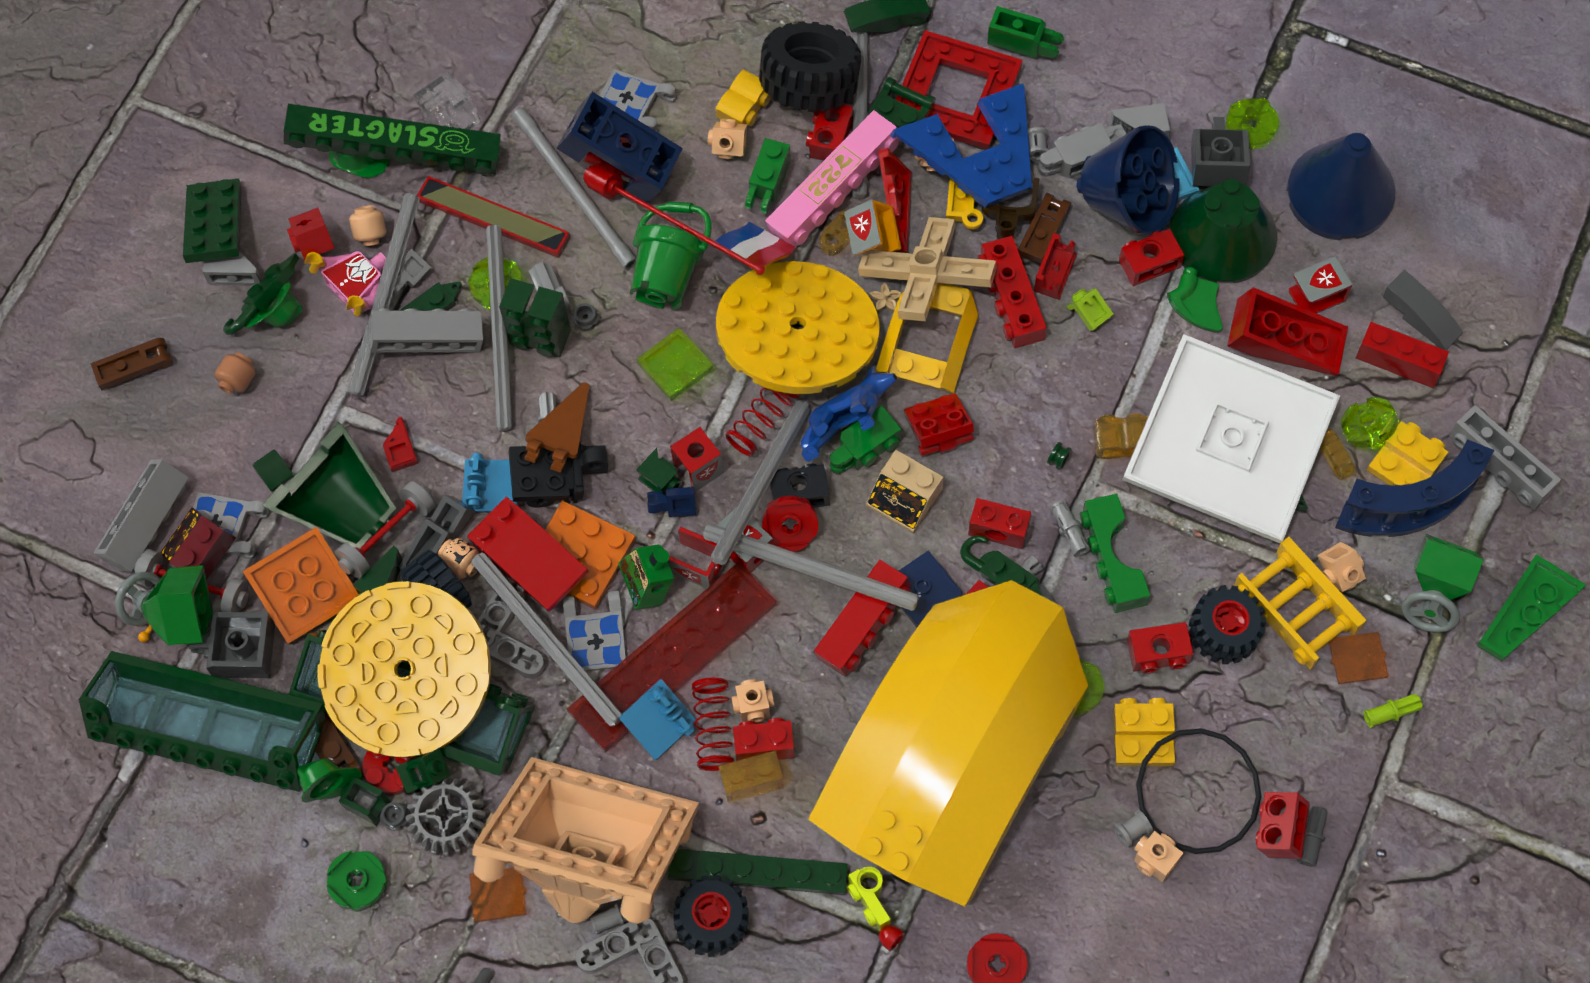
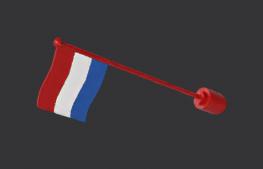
[584,165,795,275]

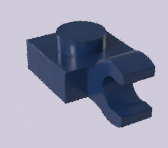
[647,487,696,517]

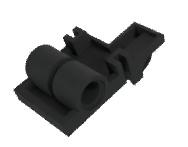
[508,441,608,508]

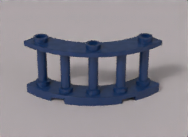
[1335,439,1494,537]

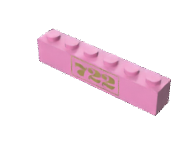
[765,110,901,248]

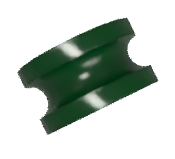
[1047,442,1071,470]

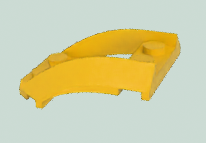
[876,283,979,394]

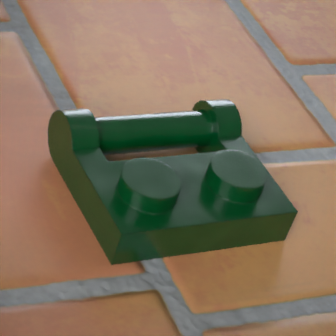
[868,77,936,128]

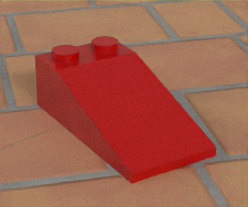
[1227,287,1348,376]
[467,496,589,612]

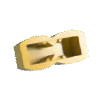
[715,69,771,127]

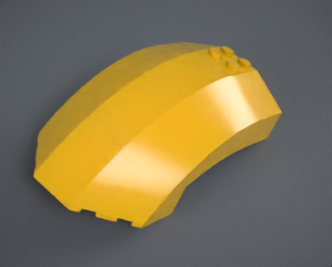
[808,580,1089,907]

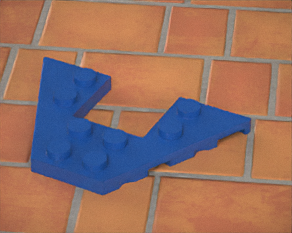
[890,84,1032,208]

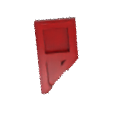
[383,416,418,473]

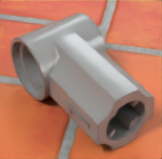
[529,262,570,310]

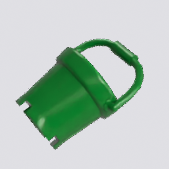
[629,202,712,309]

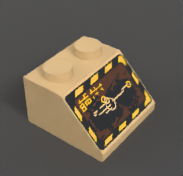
[866,450,944,534]

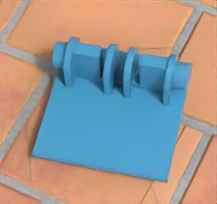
[462,453,518,512]
[618,679,696,760]

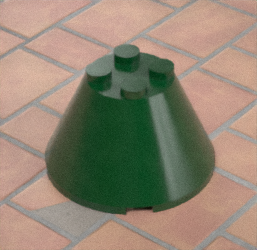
[1170,178,1277,283]

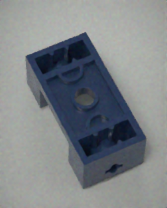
[556,91,683,203]

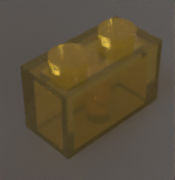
[719,751,784,803]

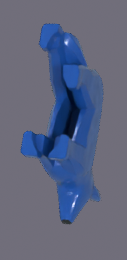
[801,366,897,461]

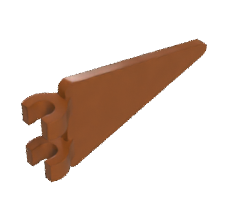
[524,382,589,473]

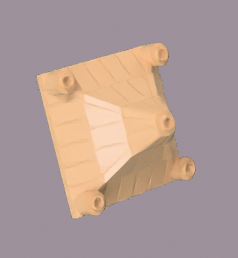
[472,757,699,923]

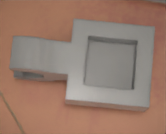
[392,248,431,296]

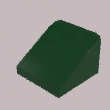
[252,449,294,492]

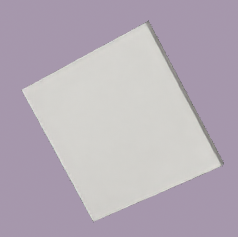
[1123,334,1340,543]

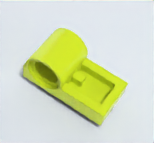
[847,867,890,931]

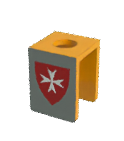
[844,199,901,255]

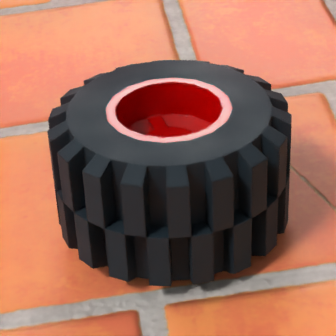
[400,549,472,608]
[1188,585,1266,664]
[674,875,749,957]

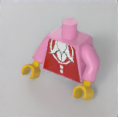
[304,251,386,317]

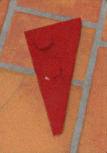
[878,148,912,253]

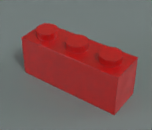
[1356,322,1449,388]

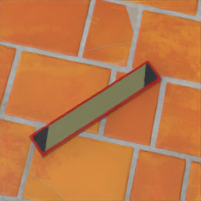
[417,176,570,258]

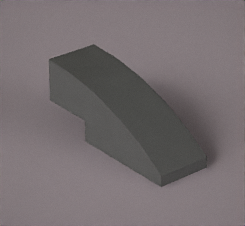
[1383,270,1463,350]
[398,495,475,569]

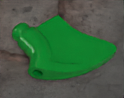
[1167,267,1223,333]

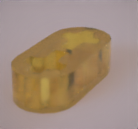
[820,210,850,256]
[1320,429,1355,480]

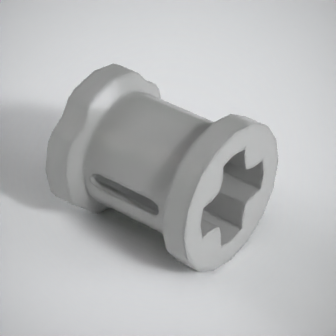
[1028,127,1049,162]
[1113,810,1153,848]

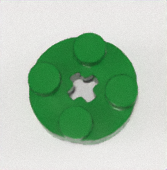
[326,851,388,912]

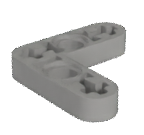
[477,578,545,679]
[576,918,684,983]

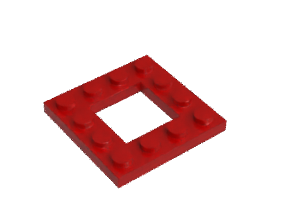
[896,30,1023,150]

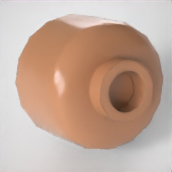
[214,352,256,394]

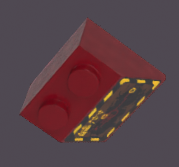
[160,507,236,580]

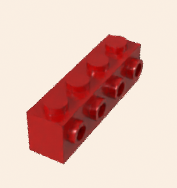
[978,236,1047,349]
[813,559,911,677]

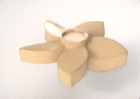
[869,282,901,312]

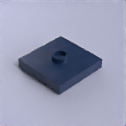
[899,550,962,628]

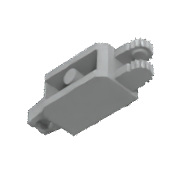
[1038,123,1126,178]

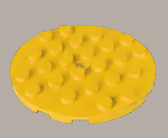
[715,261,879,394]
[317,581,491,757]

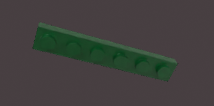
[668,849,848,895]

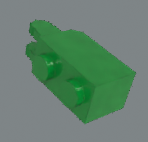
[987,6,1064,58]
[745,138,791,214]
[829,405,902,475]

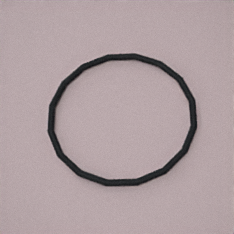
[1136,728,1261,854]

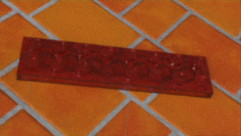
[567,562,777,753]

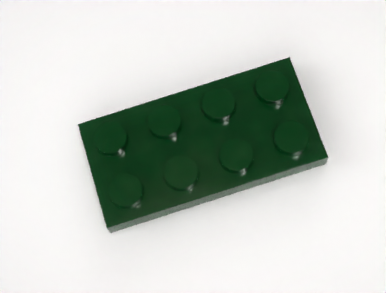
[183,178,242,263]

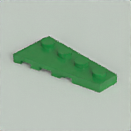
[1477,554,1586,661]

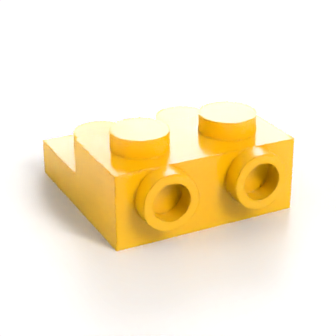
[1367,421,1448,485]
[1113,698,1175,766]

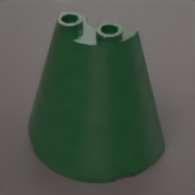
[262,422,396,550]

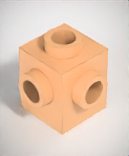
[708,119,747,159]
[1318,542,1366,592]
[731,679,774,723]
[1134,831,1183,883]

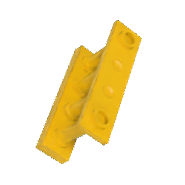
[1234,537,1367,670]

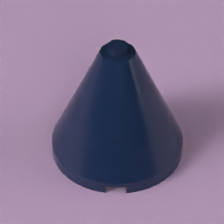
[1287,133,1395,240]

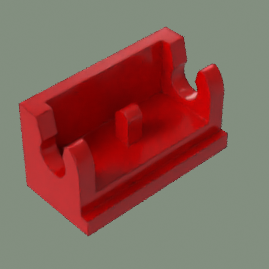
[1034,233,1077,300]

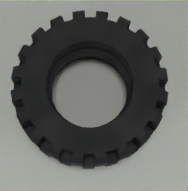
[759,21,861,112]

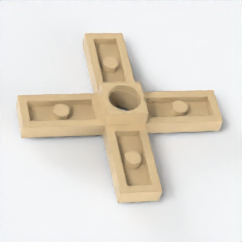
[858,217,997,321]

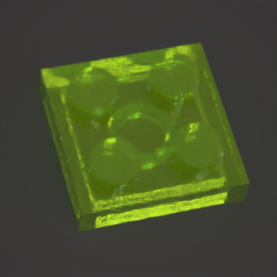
[636,328,714,401]

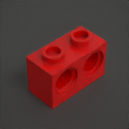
[806,104,853,161]
[1256,792,1310,859]

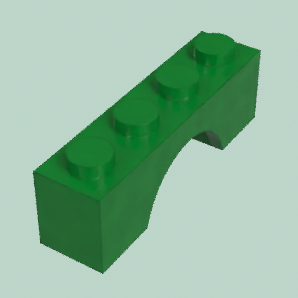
[1080,493,1150,613]

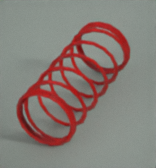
[725,388,801,456]
[691,677,734,771]

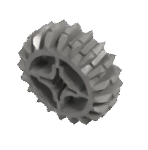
[406,778,486,857]

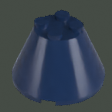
[1077,125,1179,235]

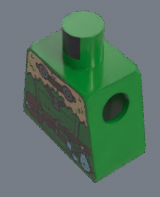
[618,544,673,610]

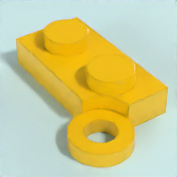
[946,178,983,230]

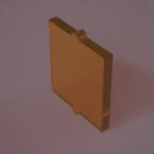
[1329,632,1389,685]
[468,867,527,923]

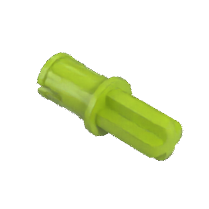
[1363,694,1423,728]

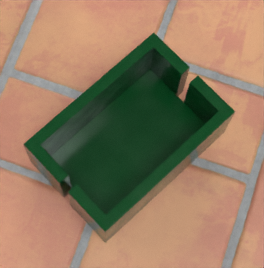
[499,278,571,358]

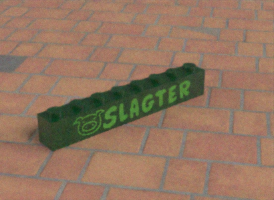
[284,103,501,175]

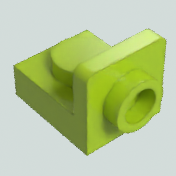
[1066,288,1114,331]

